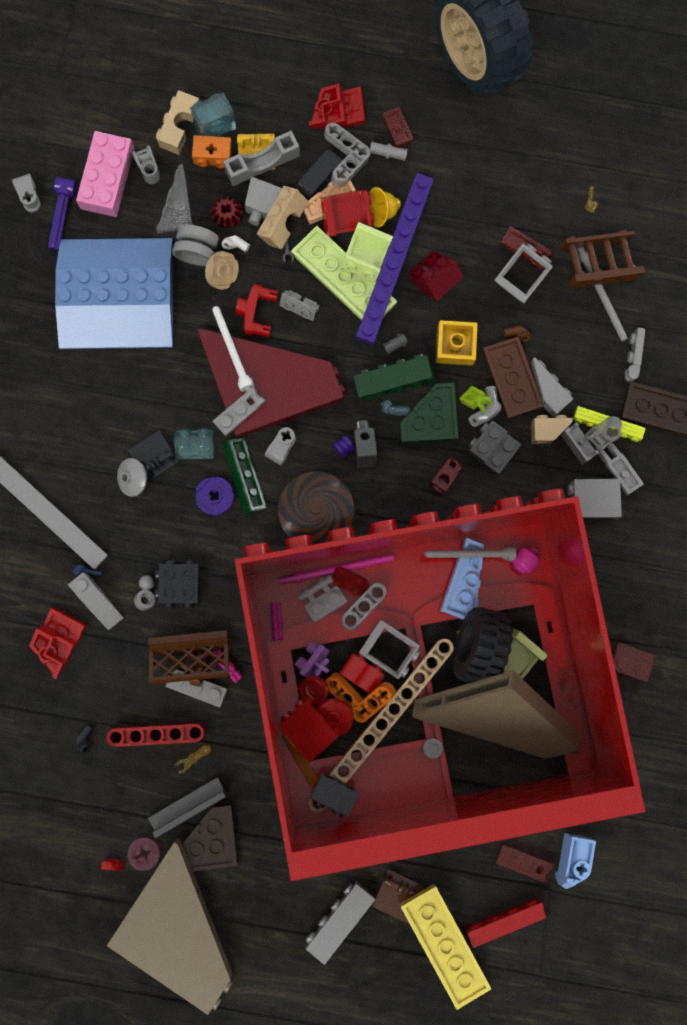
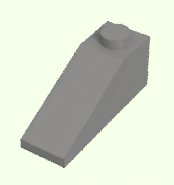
[68,572,124,630]

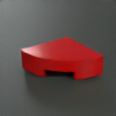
[101,858,125,870]

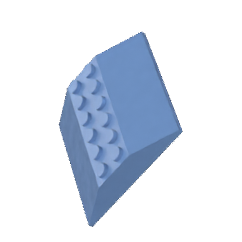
[55,238,173,349]

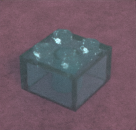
[190,92,236,137]

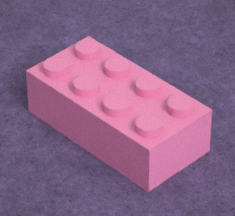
[76,131,135,217]

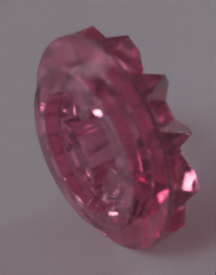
[128,837,160,871]

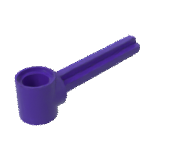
[48,177,77,250]

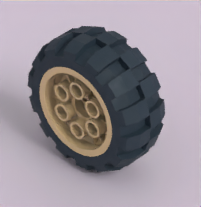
[434,0,533,94]

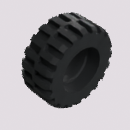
[453,607,513,683]

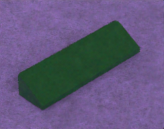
[222,437,267,515]

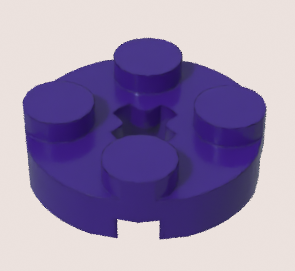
[195,477,234,516]

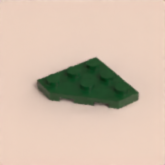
[400,383,458,443]

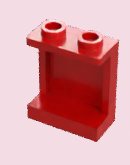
[320,190,374,237]
[278,697,342,763]

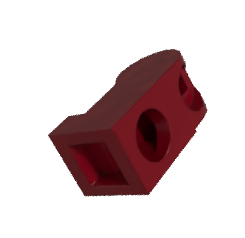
[429,457,463,496]

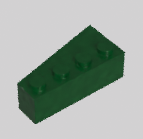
[354,354,437,401]

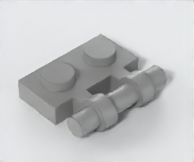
[297,575,348,623]

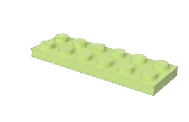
[291,226,397,320]

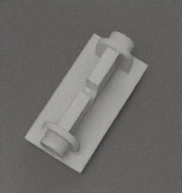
[279,290,320,321]

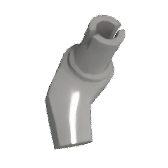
[468,386,502,427]

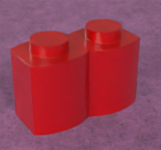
[339,652,385,694]

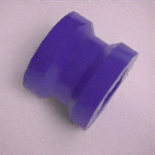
[332,435,356,459]

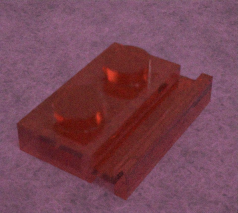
[613,643,656,682]

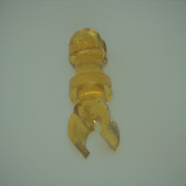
[175,745,211,773]

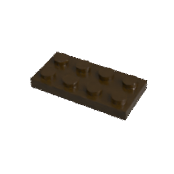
[620,382,687,436]

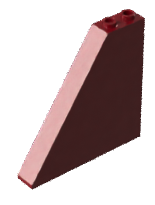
[198,329,346,438]

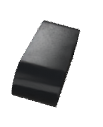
[295,149,343,200]

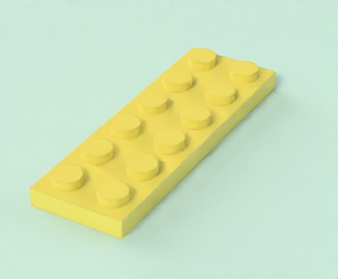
[399,884,491,1010]

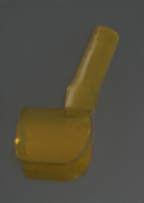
[585,186,598,213]

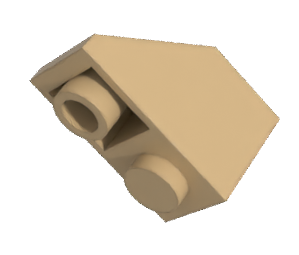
[531,415,573,444]

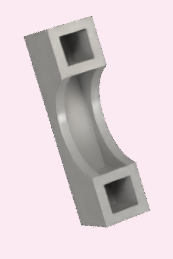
[223,131,300,186]

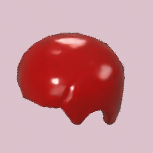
[297,675,329,705]

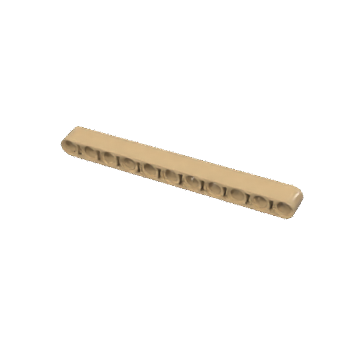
[309,639,454,813]

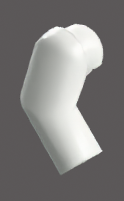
[222,235,250,252]

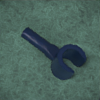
[73,565,102,577]

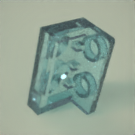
[174,428,214,459]

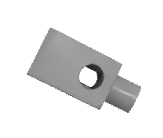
[245,177,282,226]

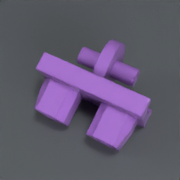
[295,642,330,677]

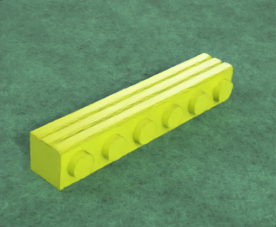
[572,406,646,442]

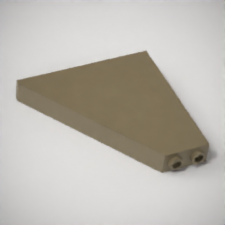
[412,671,580,759]
[107,838,233,1015]

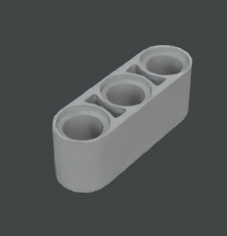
[342,583,387,632]

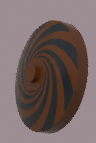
[278,472,354,545]

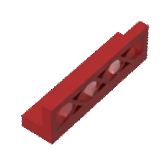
[465,897,546,948]

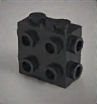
[155,561,200,608]

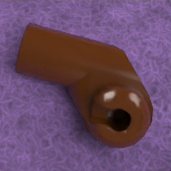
[503,325,531,342]

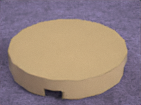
[205,251,239,290]

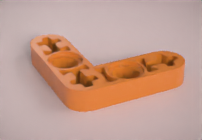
[326,673,396,723]

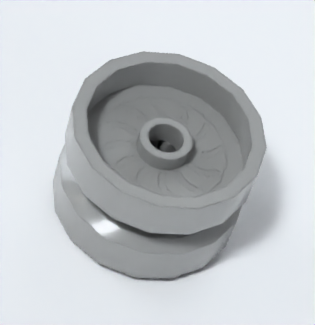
[172,224,219,266]

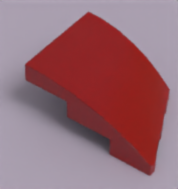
[309,84,366,128]
[29,607,87,679]

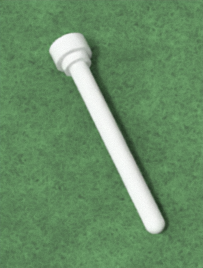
[212,306,255,392]

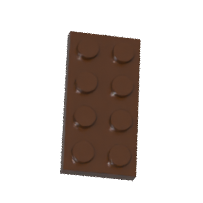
[482,337,544,419]

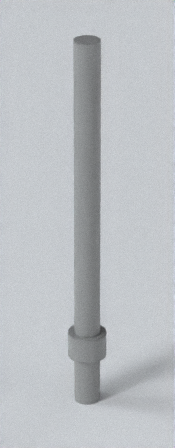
[577,247,628,342]

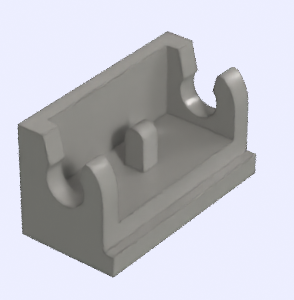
[560,422,599,465]

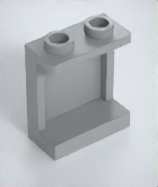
[567,479,622,519]

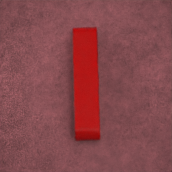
[106,723,206,747]

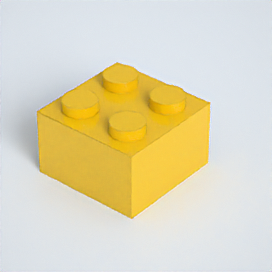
[435,320,477,365]

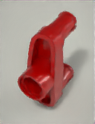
[235,284,278,338]

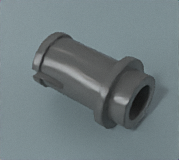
[383,333,408,354]

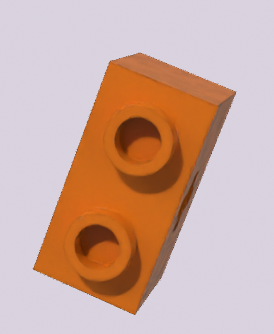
[192,135,232,168]

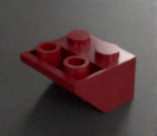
[407,251,464,301]

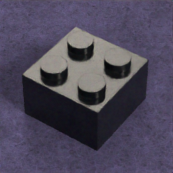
[311,772,359,817]

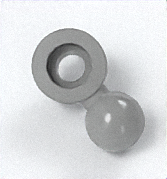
[134,575,155,611]

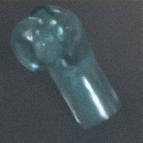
[381,400,409,416]

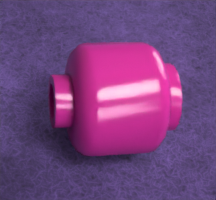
[512,546,540,575]

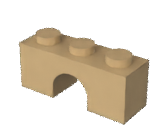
[156,90,201,155]
[257,186,309,250]

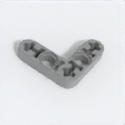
[324,123,371,187]

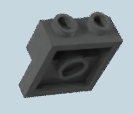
[468,420,521,475]

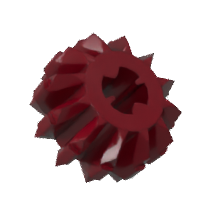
[211,195,243,229]

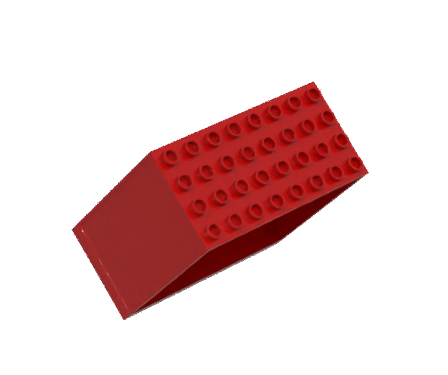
[234,489,645,881]

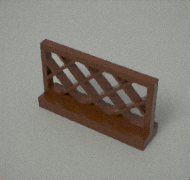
[148,630,229,685]

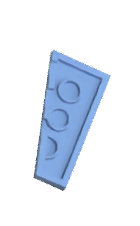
[439,538,484,620]

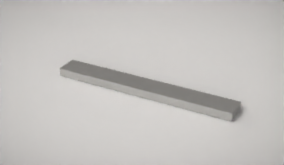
[0,456,108,570]

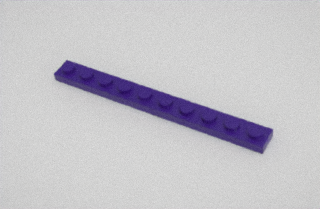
[355,173,434,345]

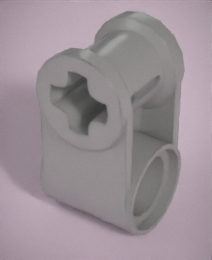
[132,145,160,184]
[12,173,41,213]
[585,416,622,451]
[264,427,296,466]

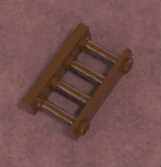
[559,230,645,289]

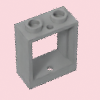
[494,244,553,304]
[358,620,420,679]

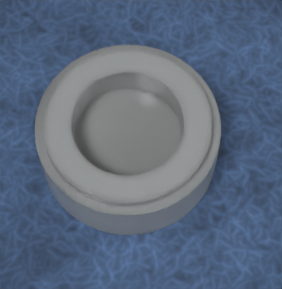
[423,738,443,759]

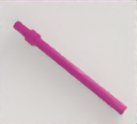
[279,553,394,585]

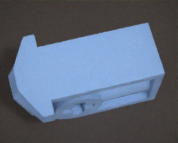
[555,833,596,889]

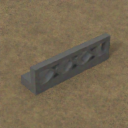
[148,777,227,838]

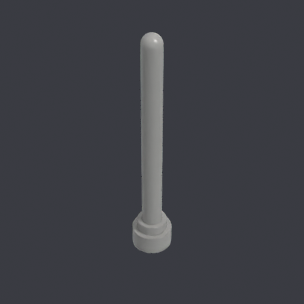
[425,546,516,561]

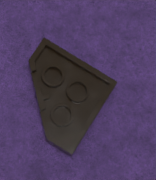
[182,804,238,871]

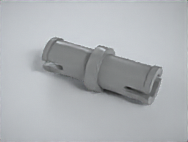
[370,141,407,161]

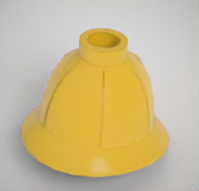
[369,187,401,228]

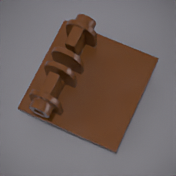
[372,869,425,923]

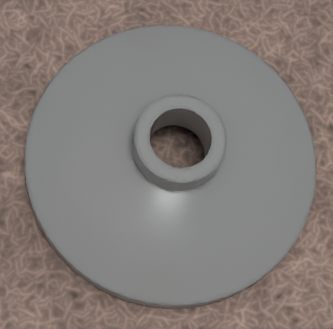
[117,458,147,497]

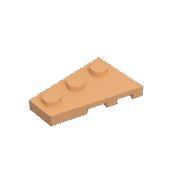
[303,171,356,224]

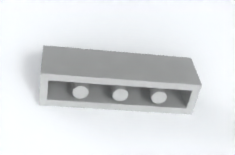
[305,881,375,965]

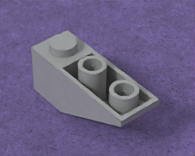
[530,358,573,417]

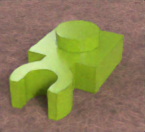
[459,386,493,413]

